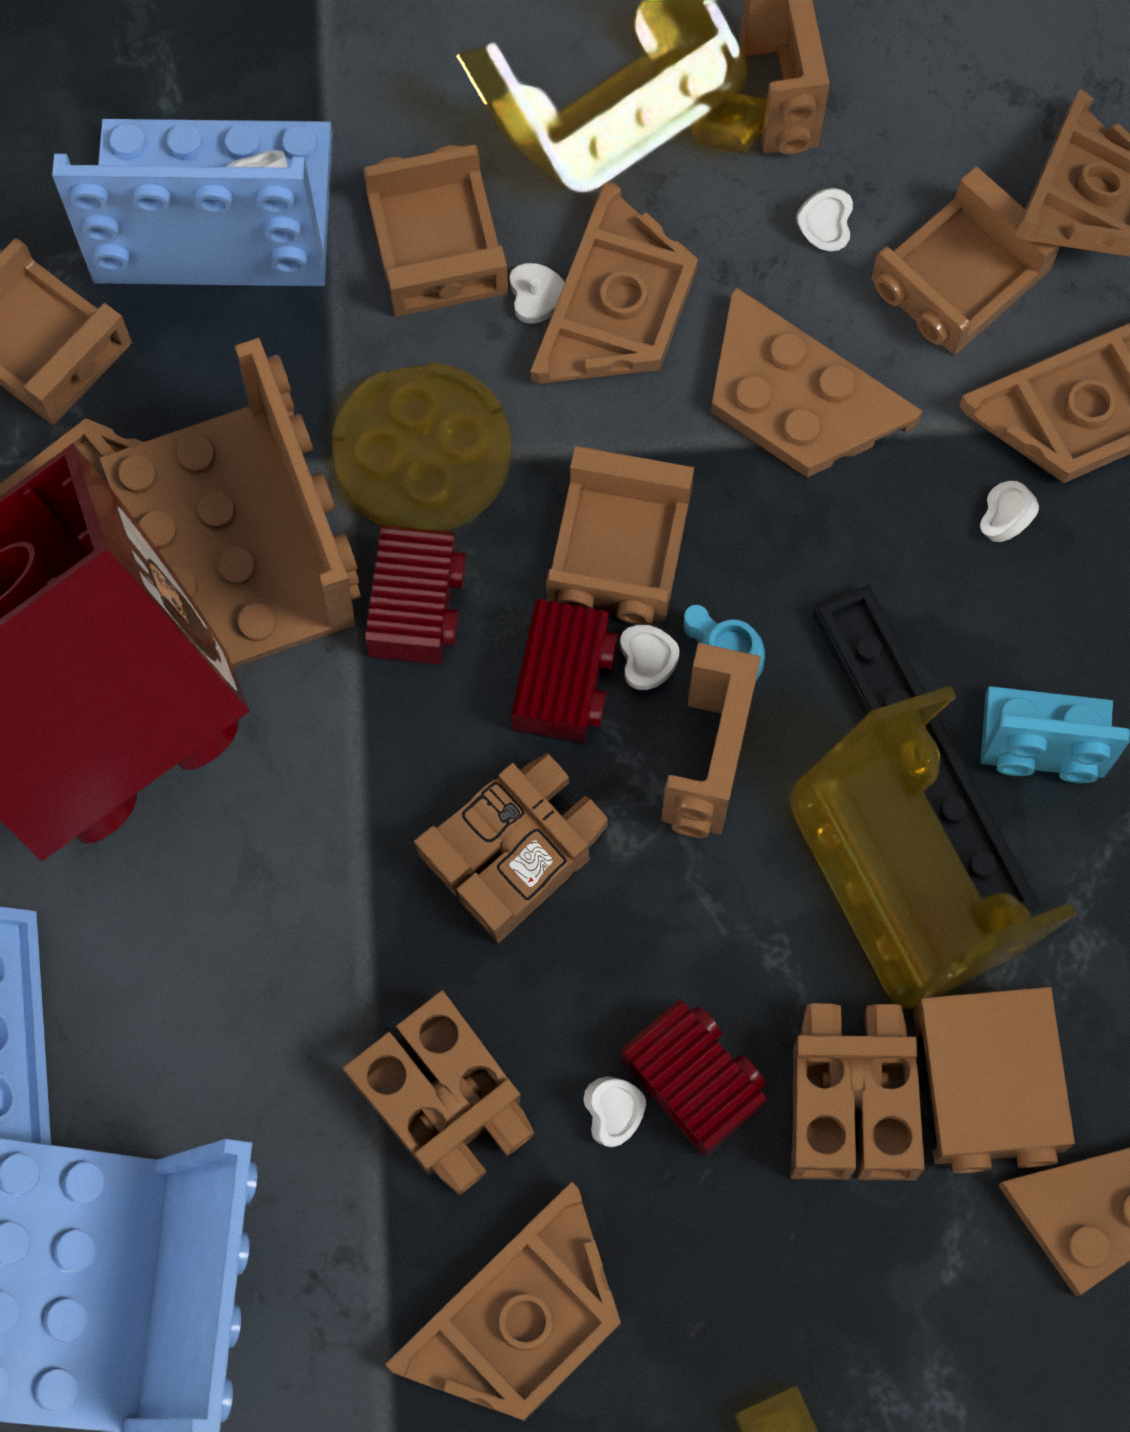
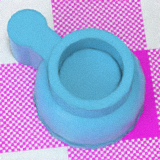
[683,605,765,682]

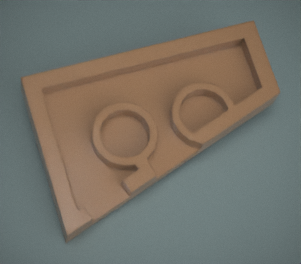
[998,1148,1130,1297]

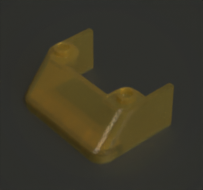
[456,0,747,193]
[791,686,1077,1009]

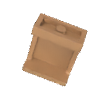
[740,0,830,155]
[363,145,508,317]
[871,166,1060,356]
[0,238,132,426]
[546,446,694,625]
[661,643,761,838]
[913,987,1075,1174]

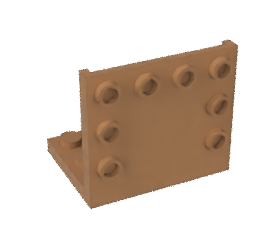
[99,338,361,669]

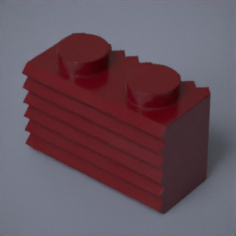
[365,525,467,665]
[511,598,618,744]
[620,999,767,1157]

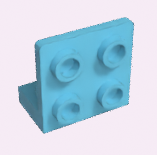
[980,686,1130,783]

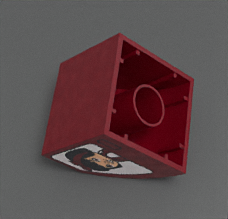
[0,443,250,862]

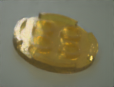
[332,362,511,531]

